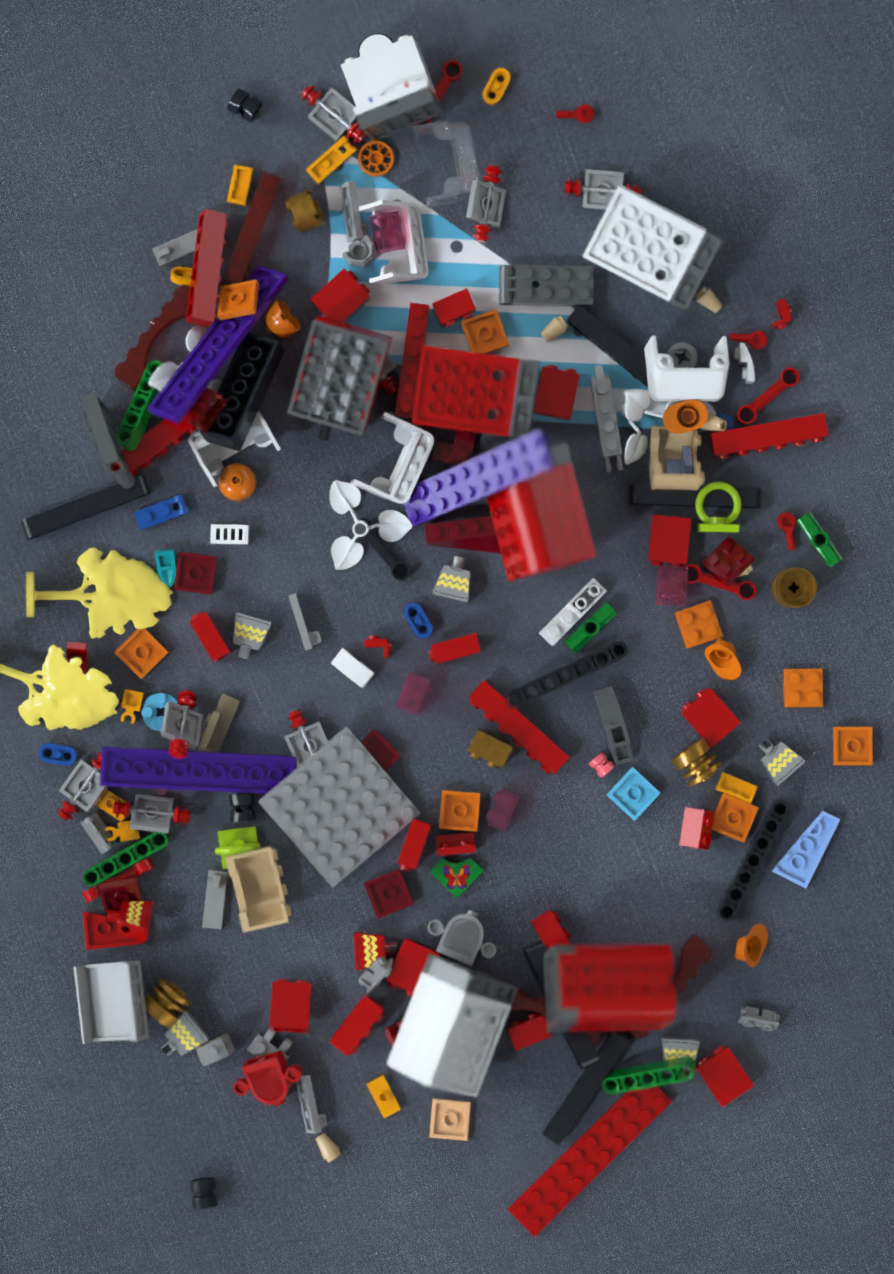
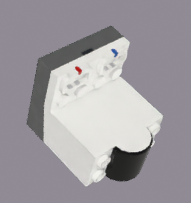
[341,33,444,141]

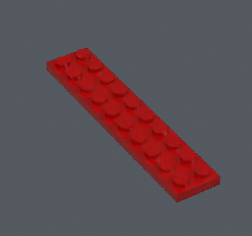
[507,1075,672,1237]

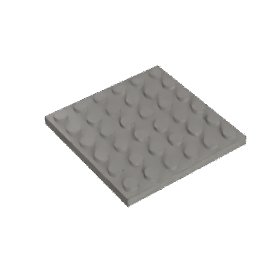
[258,726,421,888]

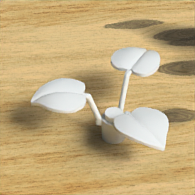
[148,325,222,408]
[620,390,681,465]
[329,480,412,570]

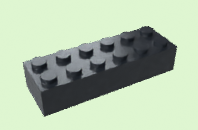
[200,333,284,452]

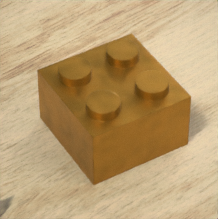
[468,730,513,769]

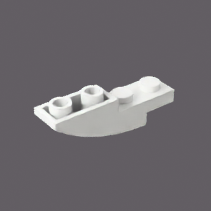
[539,578,607,646]

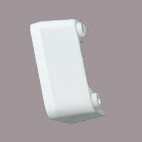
[359,200,429,284]
[644,336,729,402]
[188,410,281,487]
[350,412,434,504]

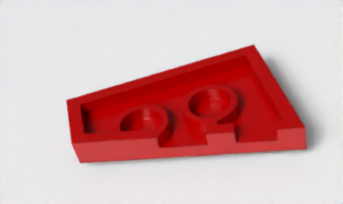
[82,911,145,950]

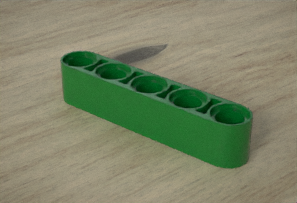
[116,360,162,451]
[83,832,169,886]
[602,1057,696,1094]

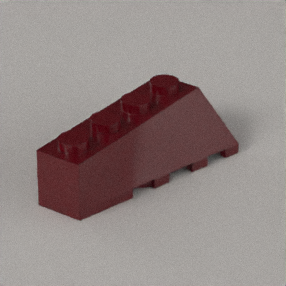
[425,516,501,554]

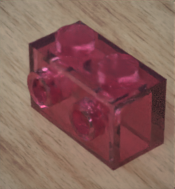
[369,211,405,254]
[655,566,688,607]
[395,672,433,716]
[485,789,520,832]

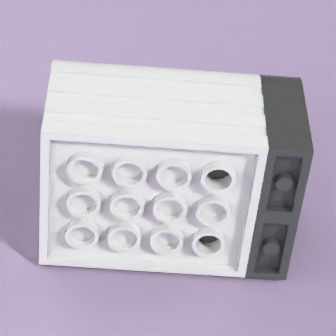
[583,185,724,310]
[387,954,518,1097]

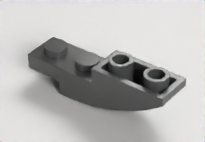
[593,685,634,766]

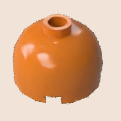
[264,299,301,338]
[218,463,257,502]

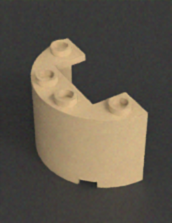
[650,426,704,490]
[225,847,292,933]

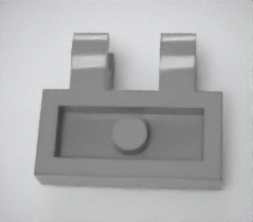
[247,1029,293,1060]

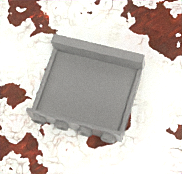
[74,960,149,1044]

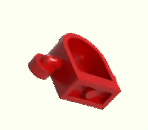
[233,1050,302,1106]

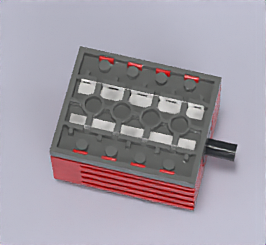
[287,316,393,441]

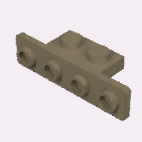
[199,694,240,752]

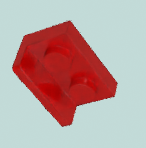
[436,832,476,856]

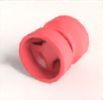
[588,751,615,778]

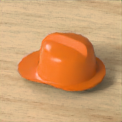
[663,399,708,434]
[704,638,742,680]
[734,923,768,967]

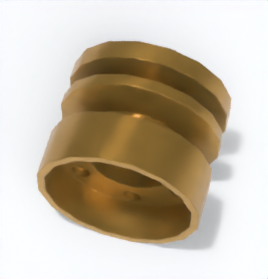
[771,567,817,608]
[670,738,722,787]
[144,977,192,1028]

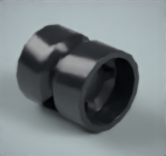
[227,88,263,123]
[229,793,256,822]
[190,1177,218,1209]

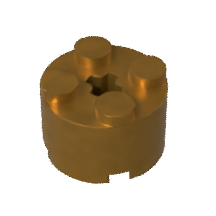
[285,189,325,233]

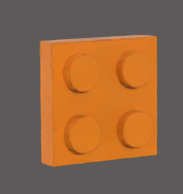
[217,279,259,320]
[461,309,509,354]
[674,600,723,649]
[114,628,169,679]
[783,669,823,707]
[833,727,873,765]
[439,790,480,832]
[712,793,759,843]

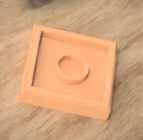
[429,1098,471,1141]

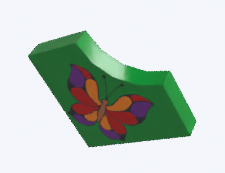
[429,857,484,898]

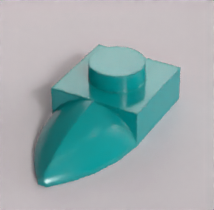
[155,549,177,588]

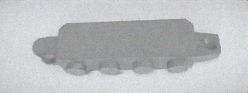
[590,365,623,472]

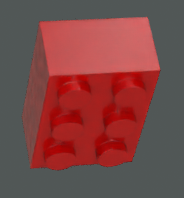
[329,993,385,1056]

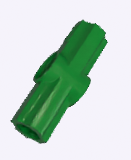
[796,512,843,568]
[564,602,617,654]

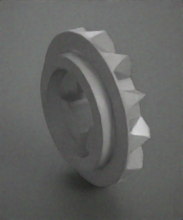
[667,342,697,368]

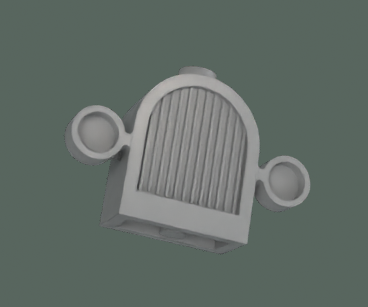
[428,909,497,966]

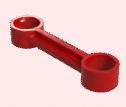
[413,60,462,129]
[736,367,800,425]
[681,564,757,601]
[82,857,155,903]

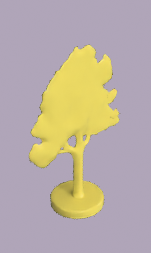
[26,548,173,639]
[0,645,119,730]

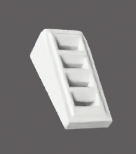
[210,524,249,545]

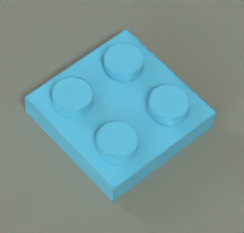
[606,767,660,821]

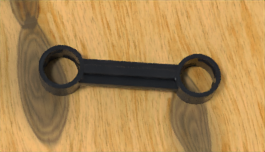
[358,518,411,581]

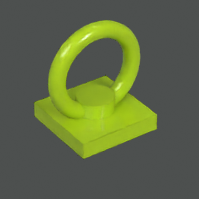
[695,482,741,532]
[215,826,261,869]

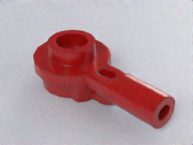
[556,104,594,124]
[729,331,767,350]
[777,512,796,550]

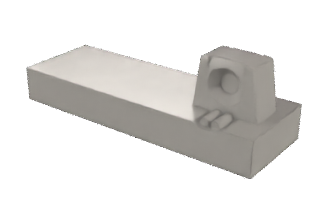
[340,181,369,242]
[152,229,197,267]
[288,593,322,651]
[202,870,228,930]
[296,1075,327,1134]

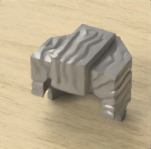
[342,235,375,268]

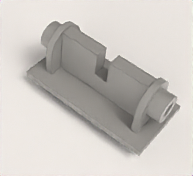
[81,812,118,854]
[358,957,393,994]
[738,1006,780,1031]

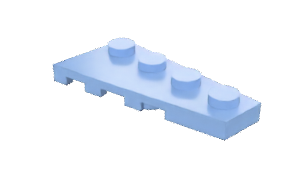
[771,811,840,888]

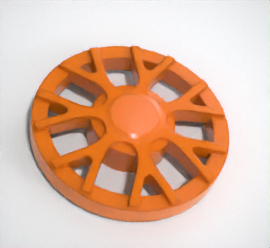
[358,141,394,177]

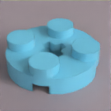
[141,693,177,731]

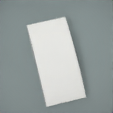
[735,343,755,384]
[331,648,375,688]

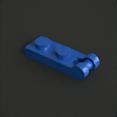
[134,494,191,530]

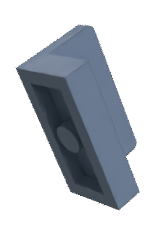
[665,446,693,474]

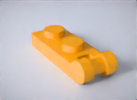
[306,135,358,185]

